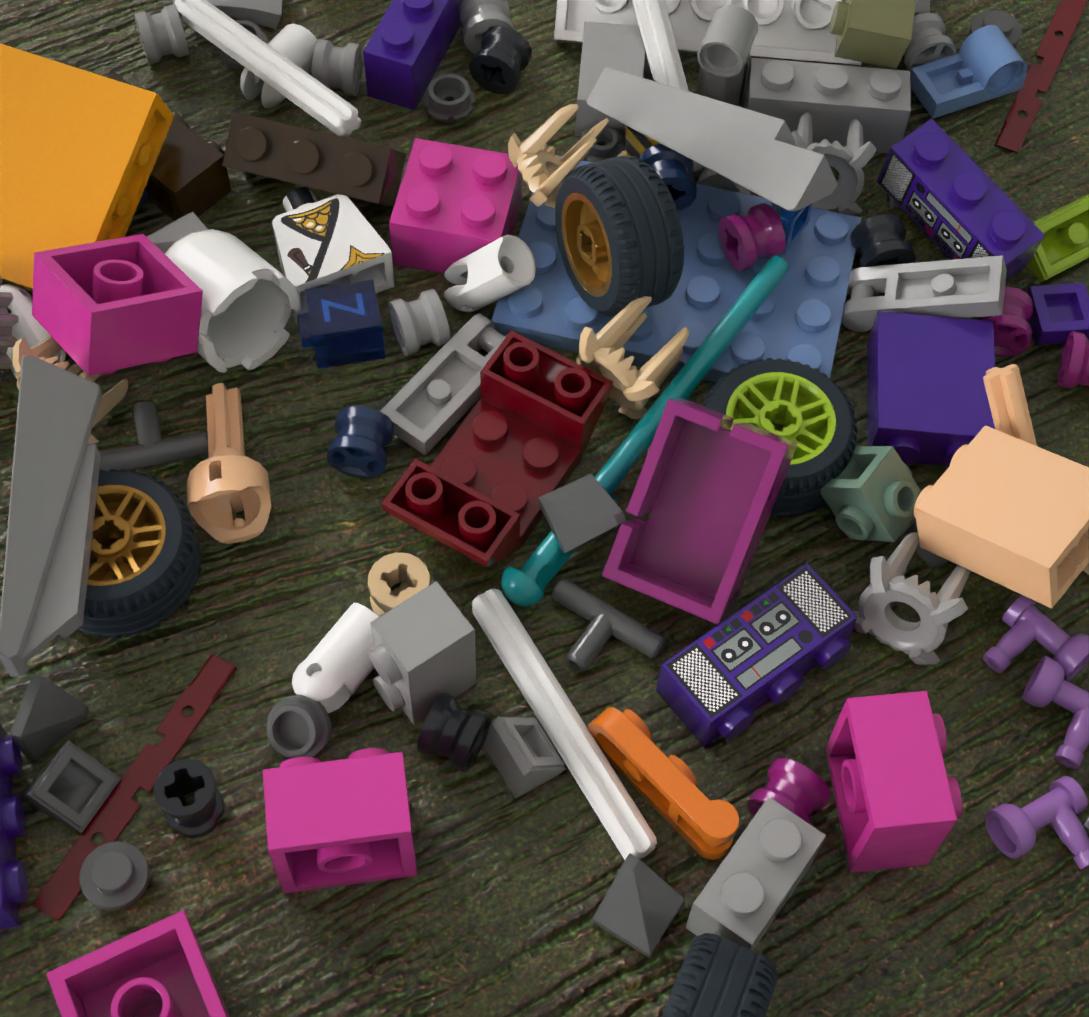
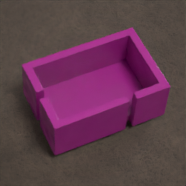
[602,399,798,624]

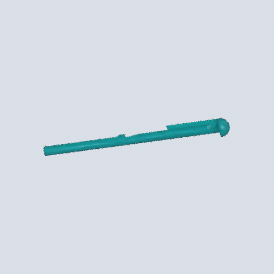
[501,255,790,607]

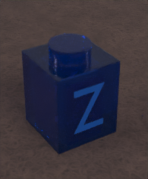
[297,279,385,369]

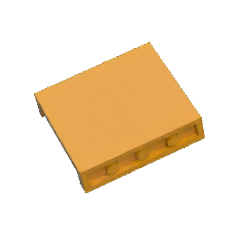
[0,43,175,292]

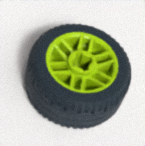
[703,358,858,518]

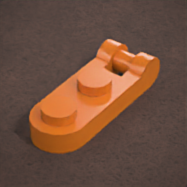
[588,707,739,860]

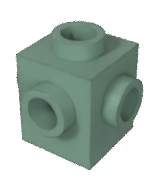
[820,446,921,542]

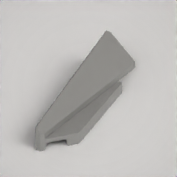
[587,67,838,211]
[0,355,102,677]

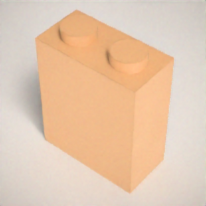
[914,425,1089,609]

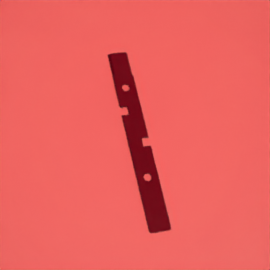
[994,0,1088,154]
[33,654,237,920]

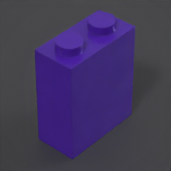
[867,311,995,468]

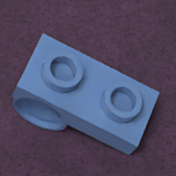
[910,25,1027,119]

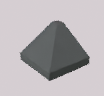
[537,474,627,554]
[10,675,88,761]
[19,740,121,834]
[592,853,685,958]

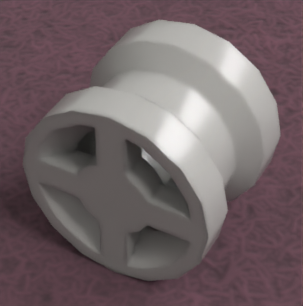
[459,0,514,54]
[134,4,189,65]
[903,12,957,71]
[311,39,363,96]
[388,289,451,357]

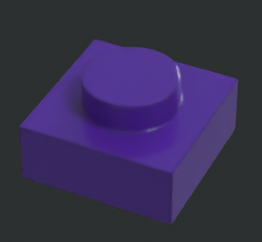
[1027,283,1089,345]

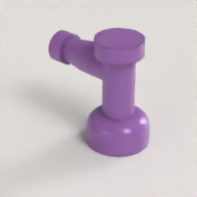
[983,595,1089,682]
[1021,655,1089,770]
[985,776,1089,870]

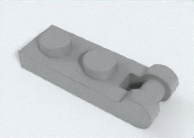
[842,255,1007,332]
[380,313,507,456]

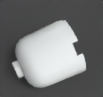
[165,229,300,373]

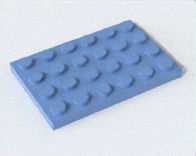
[491,155,862,383]

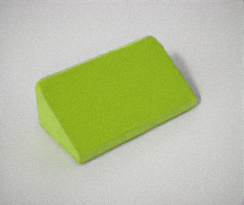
[1027,194,1089,282]

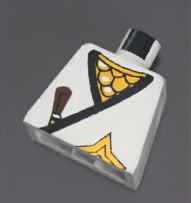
[272,187,395,322]

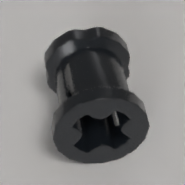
[154,758,224,839]

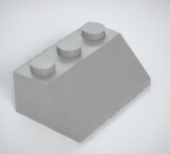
[743,57,911,153]

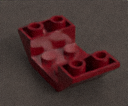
[381,330,613,567]

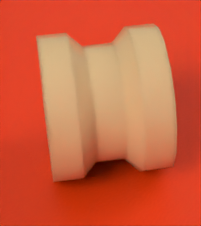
[368,552,431,617]

